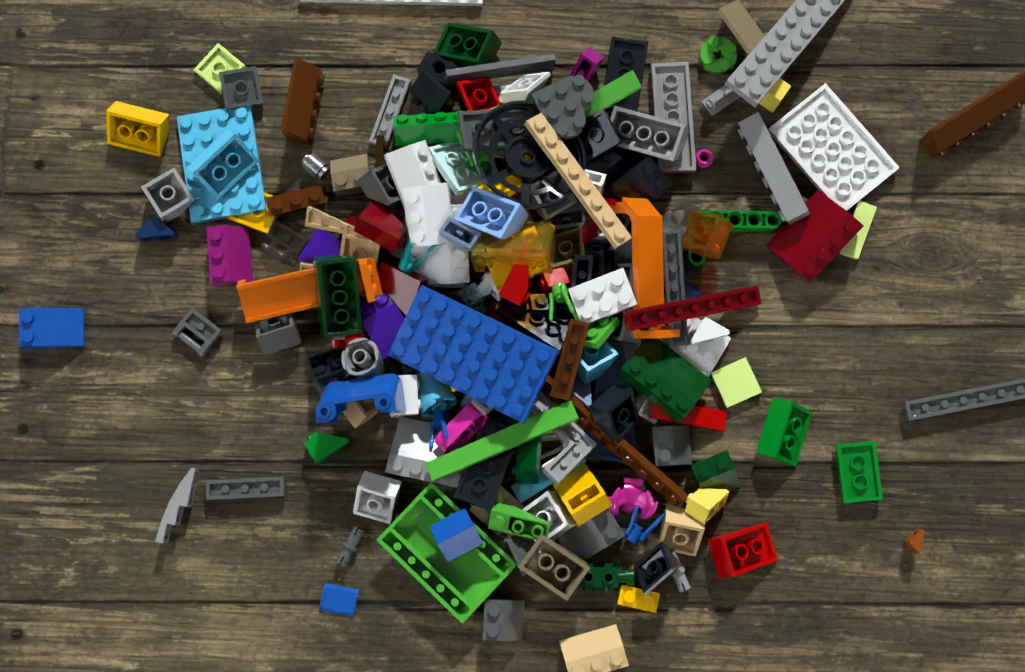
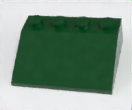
[616,339,711,424]

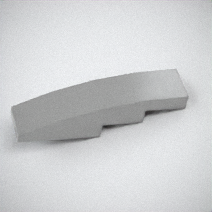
[155,468,200,543]

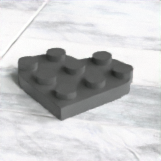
[531,75,594,140]

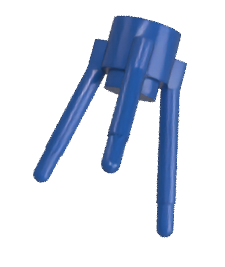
[429,410,451,449]
[624,506,665,544]

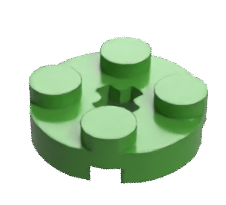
[699,36,737,75]

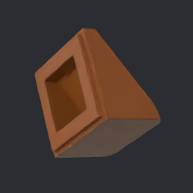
[903,529,925,554]

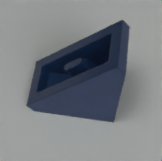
[135,215,178,242]

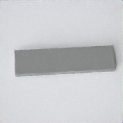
[369,74,411,146]

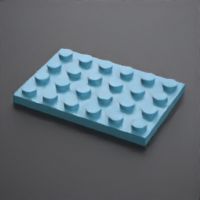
[177,106,267,224]

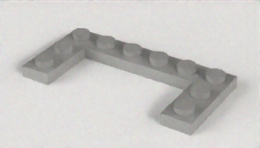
[471,391,597,485]

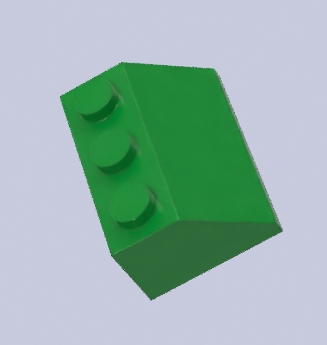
[756,397,812,467]

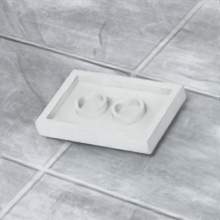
[568,268,638,324]

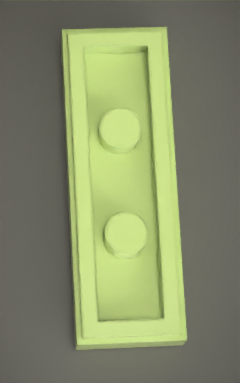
[839,200,877,260]

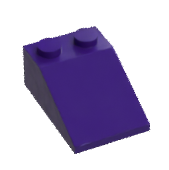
[360,290,404,361]

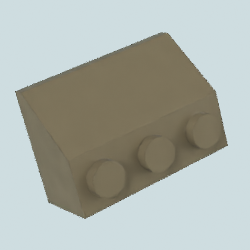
[717,0,767,55]

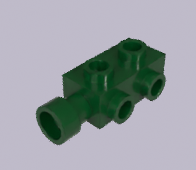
[579,563,634,591]

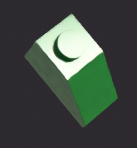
[304,432,351,464]

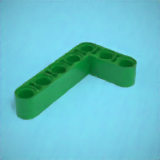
[686,211,782,269]

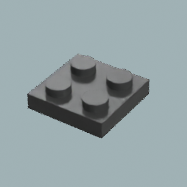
[219,66,263,110]

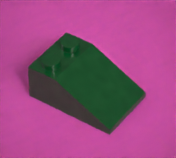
[434,23,502,67]

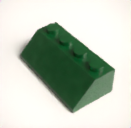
[313,255,363,338]

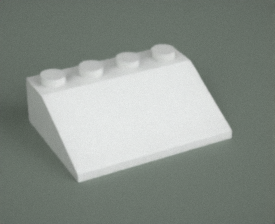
[405,204,470,284]

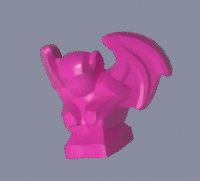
[608,477,658,519]

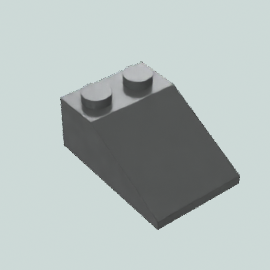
[557,508,625,560]

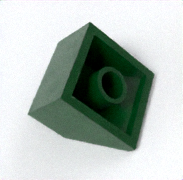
[511,436,542,484]
[688,450,740,491]

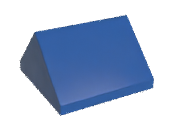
[430,508,483,562]

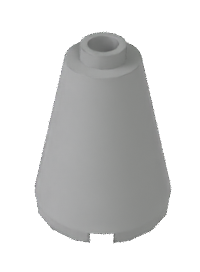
[341,338,385,378]

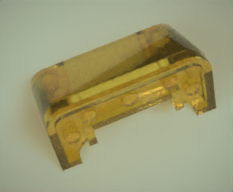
[471,221,556,274]

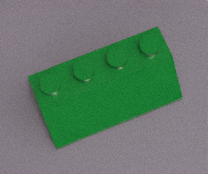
[393,111,462,146]

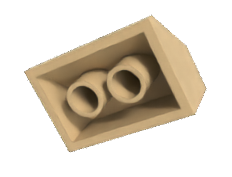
[559,624,629,672]

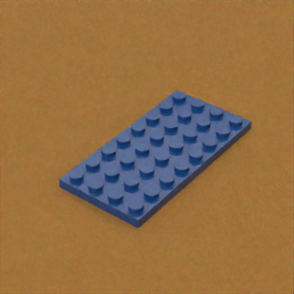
[388,285,559,424]

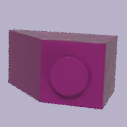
[569,47,604,82]

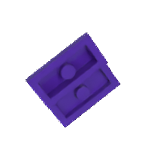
[297,229,341,263]

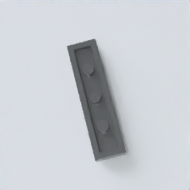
[206,477,285,500]

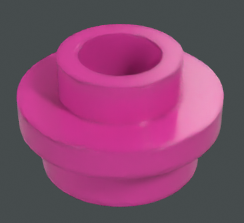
[695,149,714,168]

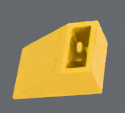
[552,463,612,527]

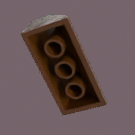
[281,58,325,145]

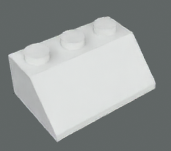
[384,140,441,210]
[403,183,452,247]

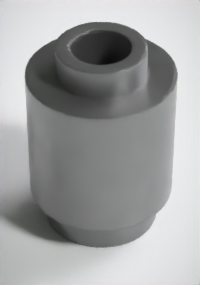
[301,153,330,181]

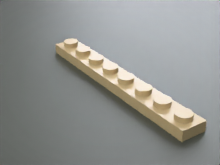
[524,113,632,249]

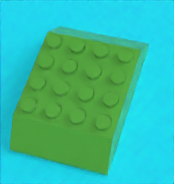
[377,482,517,624]

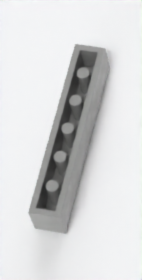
[738,112,810,225]

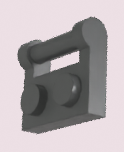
[171,308,223,358]

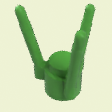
[548,283,580,321]

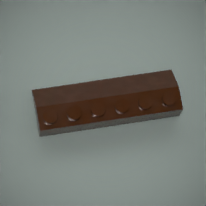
[919,70,1025,158]

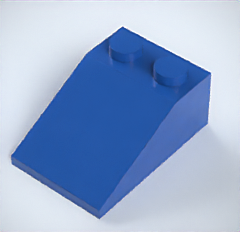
[19,308,85,350]

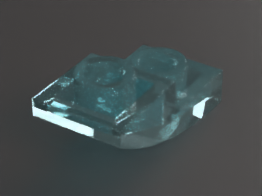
[458,282,491,317]

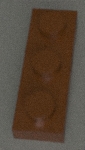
[265,185,326,218]

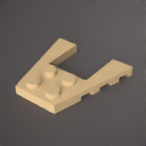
[299,206,381,271]

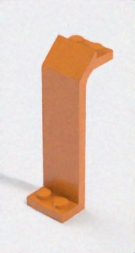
[610,197,680,339]
[236,258,383,323]

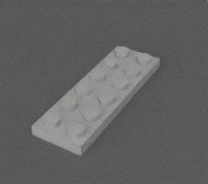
[651,62,696,173]

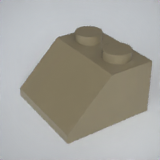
[330,154,370,197]

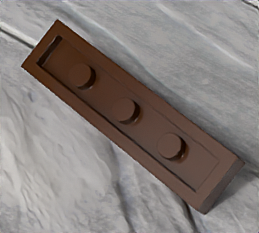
[550,319,590,401]

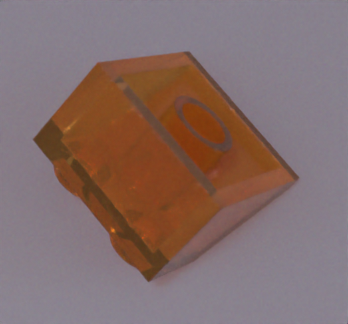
[681,211,733,260]

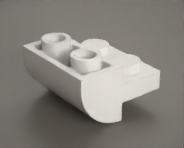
[390,375,421,418]

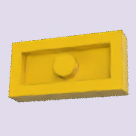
[617,584,660,613]

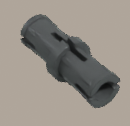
[336,526,365,567]

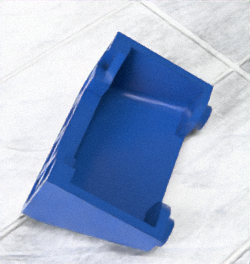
[316,374,406,423]

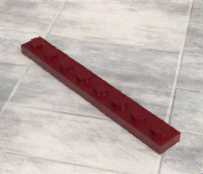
[623,285,761,331]

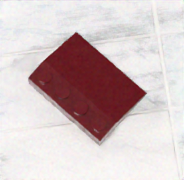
[765,190,864,284]

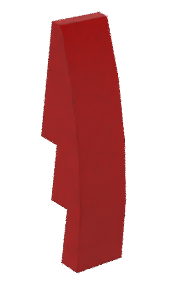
[649,403,727,431]

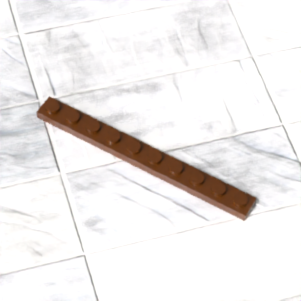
[541,374,689,507]

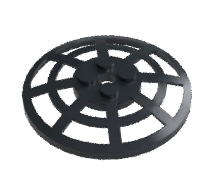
[472,101,586,209]

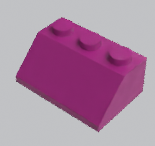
[206,225,253,287]

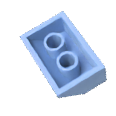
[454,186,529,239]

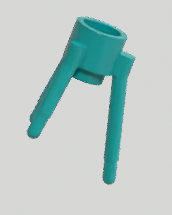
[398,235,438,273]

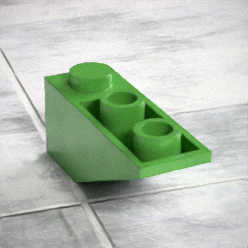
[488,502,550,540]

